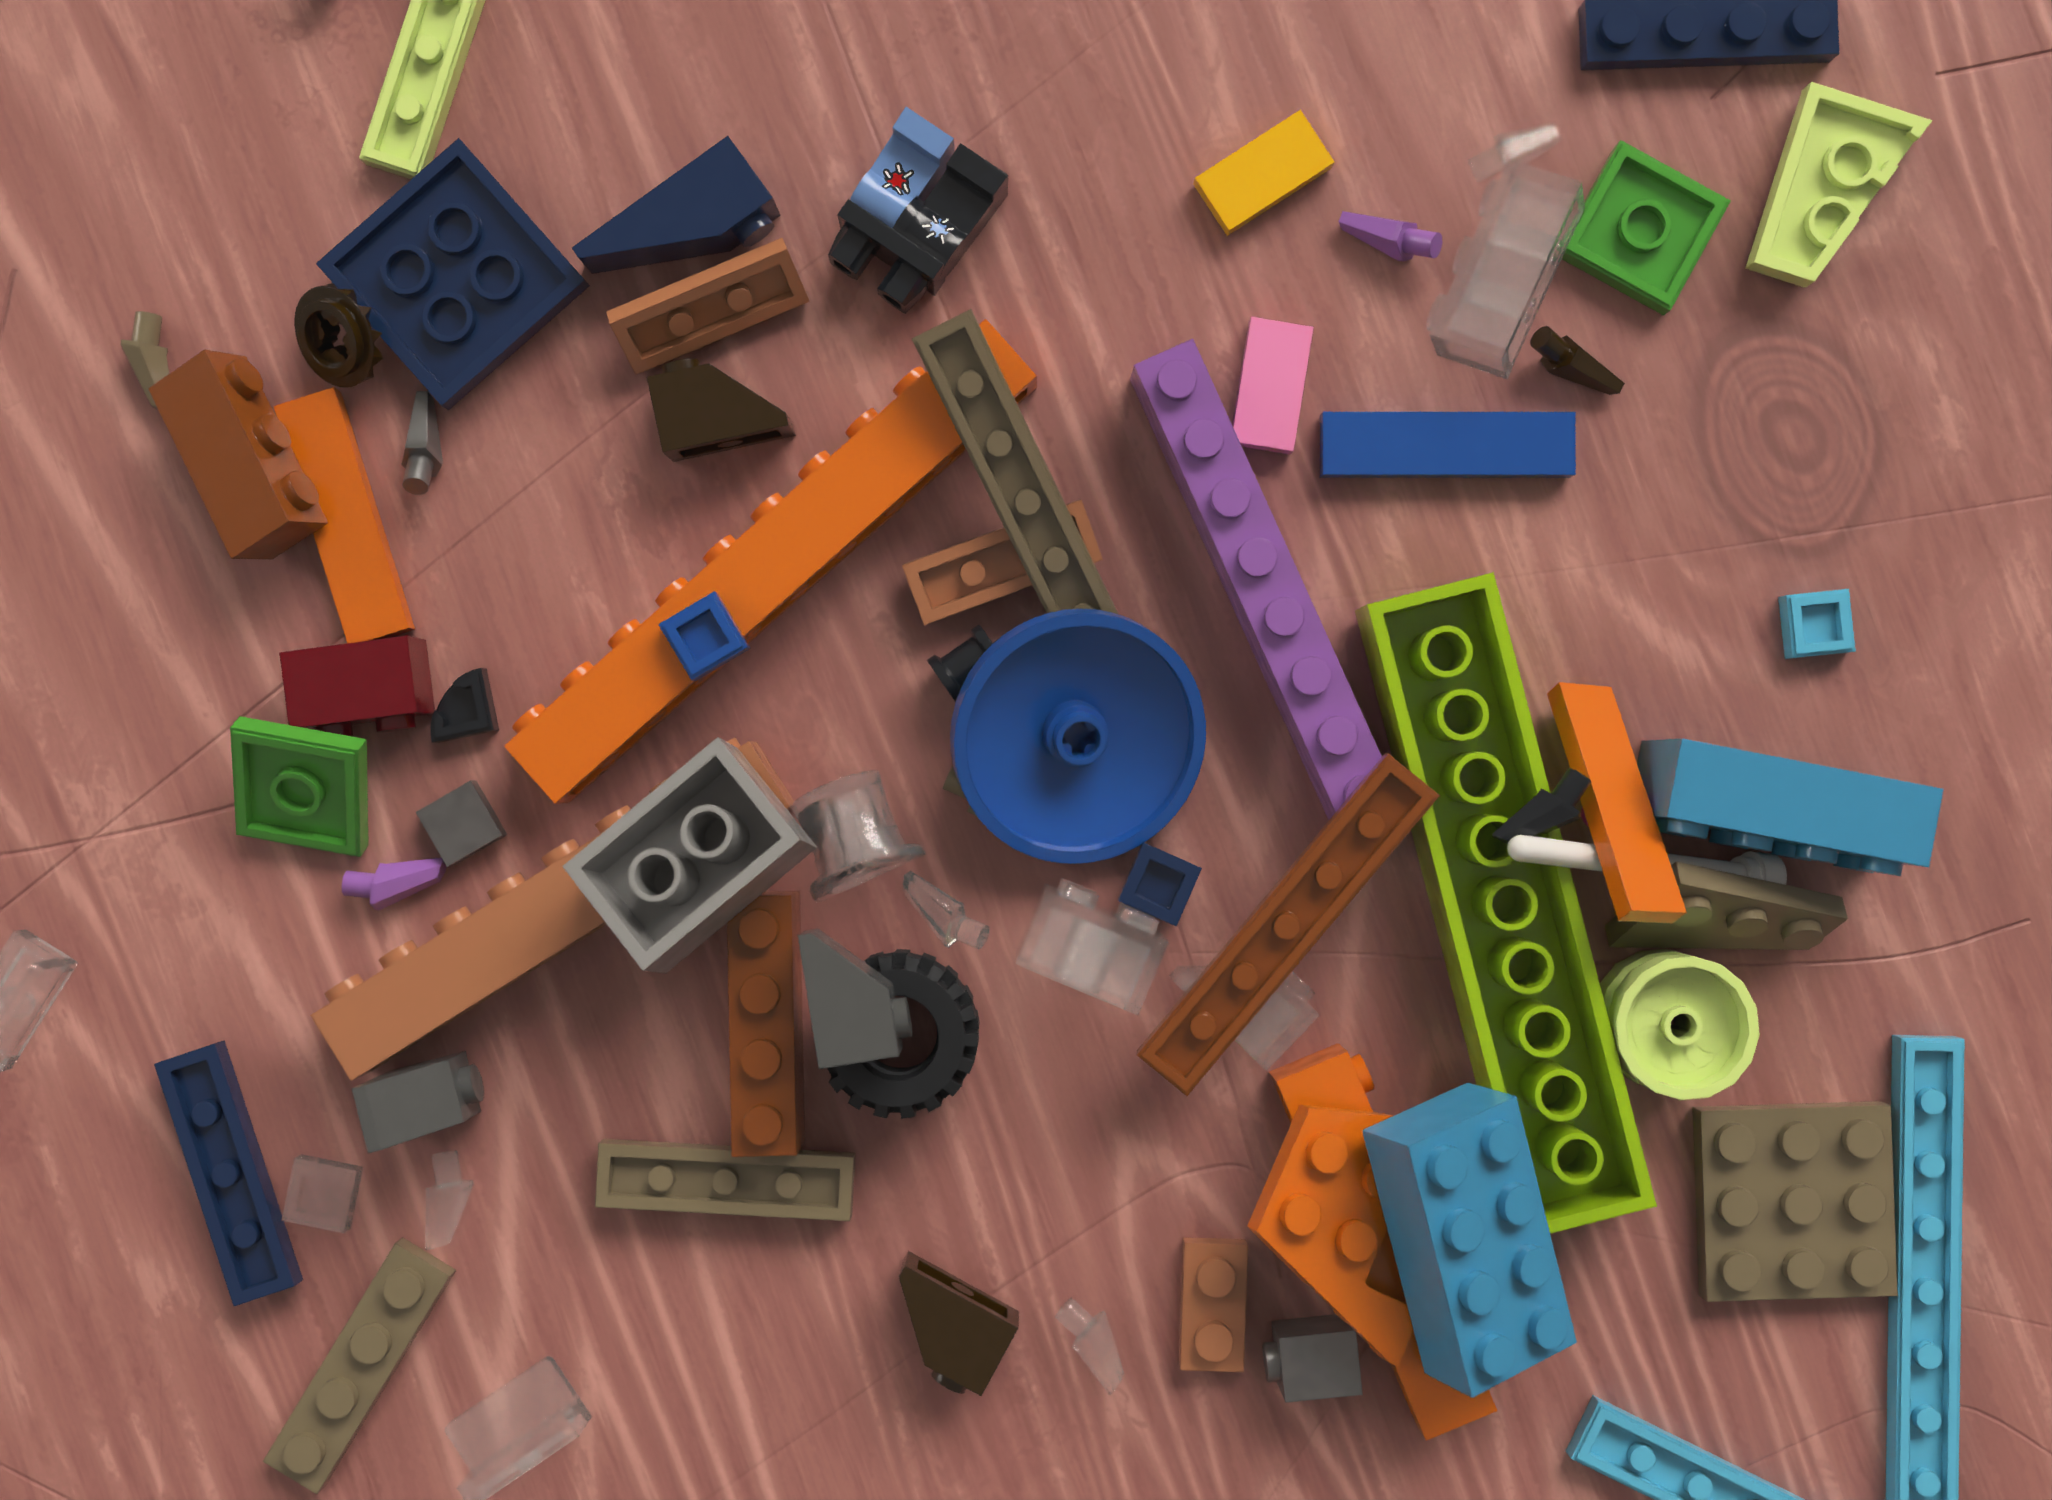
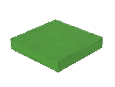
[1555,140,1731,316]
[230,716,369,857]

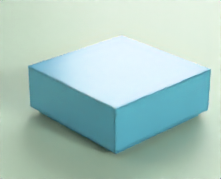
[1778,589,1856,659]

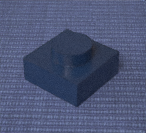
[1117,842,1202,927]

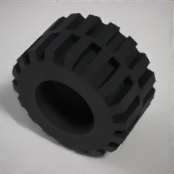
[822,949,980,1119]

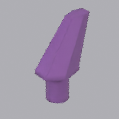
[1338,211,1443,261]
[342,857,447,910]

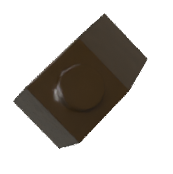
[646,358,796,462]
[899,1251,1019,1396]

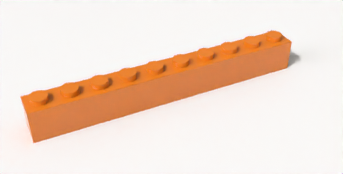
[504,319,1037,804]

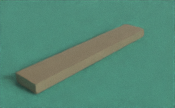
[912,309,1119,614]

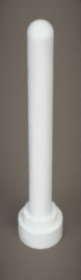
[1507,835,1787,885]

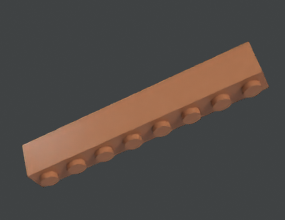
[310,737,797,1081]

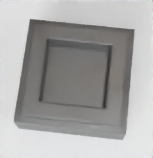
[416,780,508,867]

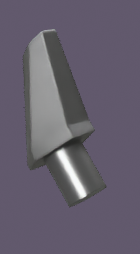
[401,391,443,495]

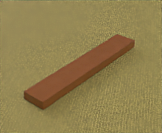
[1137,752,1440,1096]

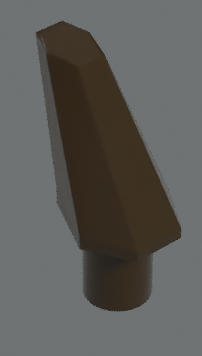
[1530,326,1625,395]

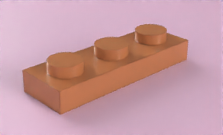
[606,238,810,375]
[902,499,1103,625]

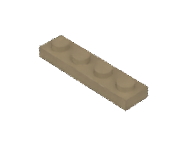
[595,1139,856,1221]
[263,1238,456,1494]

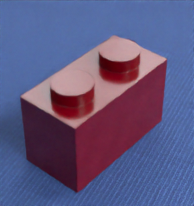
[279,636,435,736]

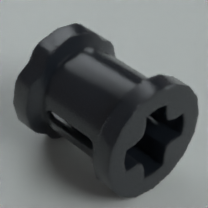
[927,625,993,702]

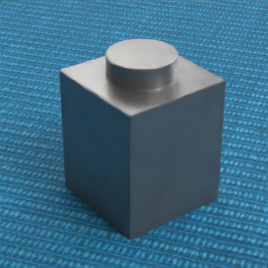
[1262,1314,1363,1403]

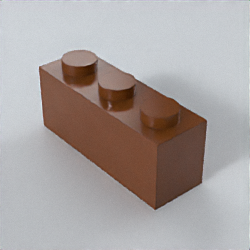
[148,349,328,560]

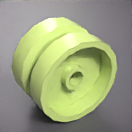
[1600,948,1760,1100]

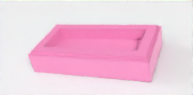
[1232,317,1314,455]

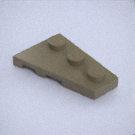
[1605,861,1848,950]

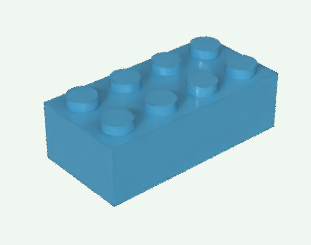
[1637,738,1944,876]
[1362,1082,1577,1398]

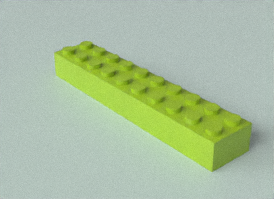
[1355,572,1657,1234]

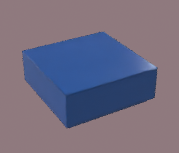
[658,591,751,681]

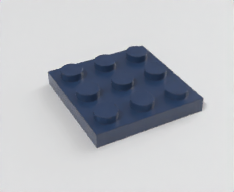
[316,138,590,410]

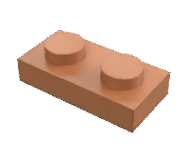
[1179,1237,1248,1372]

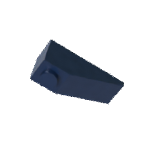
[572,136,780,274]

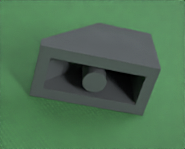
[798,928,912,1069]
[352,1051,484,1153]

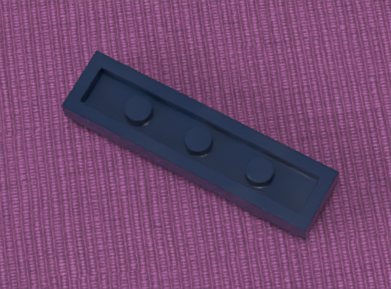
[1578,0,1839,71]
[154,1040,303,1306]

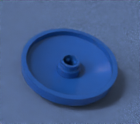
[950,608,1206,864]

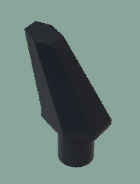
[1492,768,1591,844]

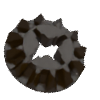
[294,283,384,388]

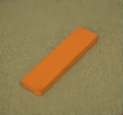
[273,387,415,643]
[1547,682,1687,923]

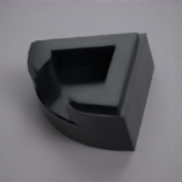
[431,668,499,743]

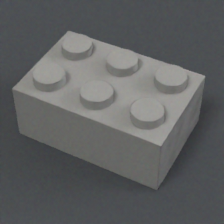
[562,737,817,974]

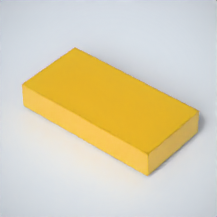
[1193,109,1335,236]

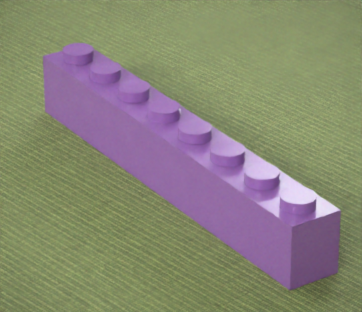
[1130,338,1382,820]

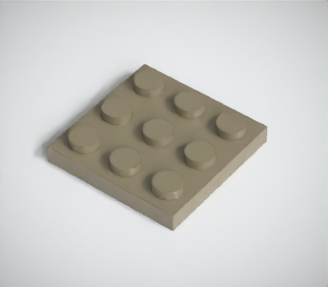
[1692,1101,1898,1302]

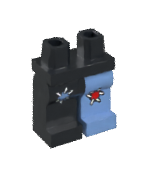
[828,107,1008,314]

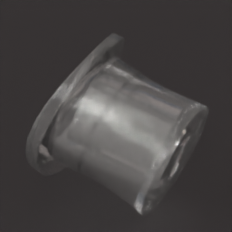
[790,770,927,902]

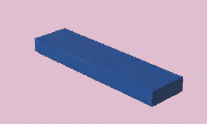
[1320,412,1576,478]

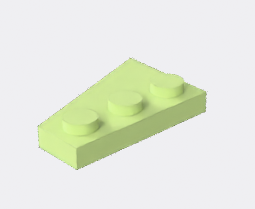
[1745,82,1932,288]

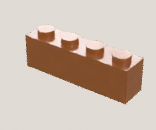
[727,891,805,1157]

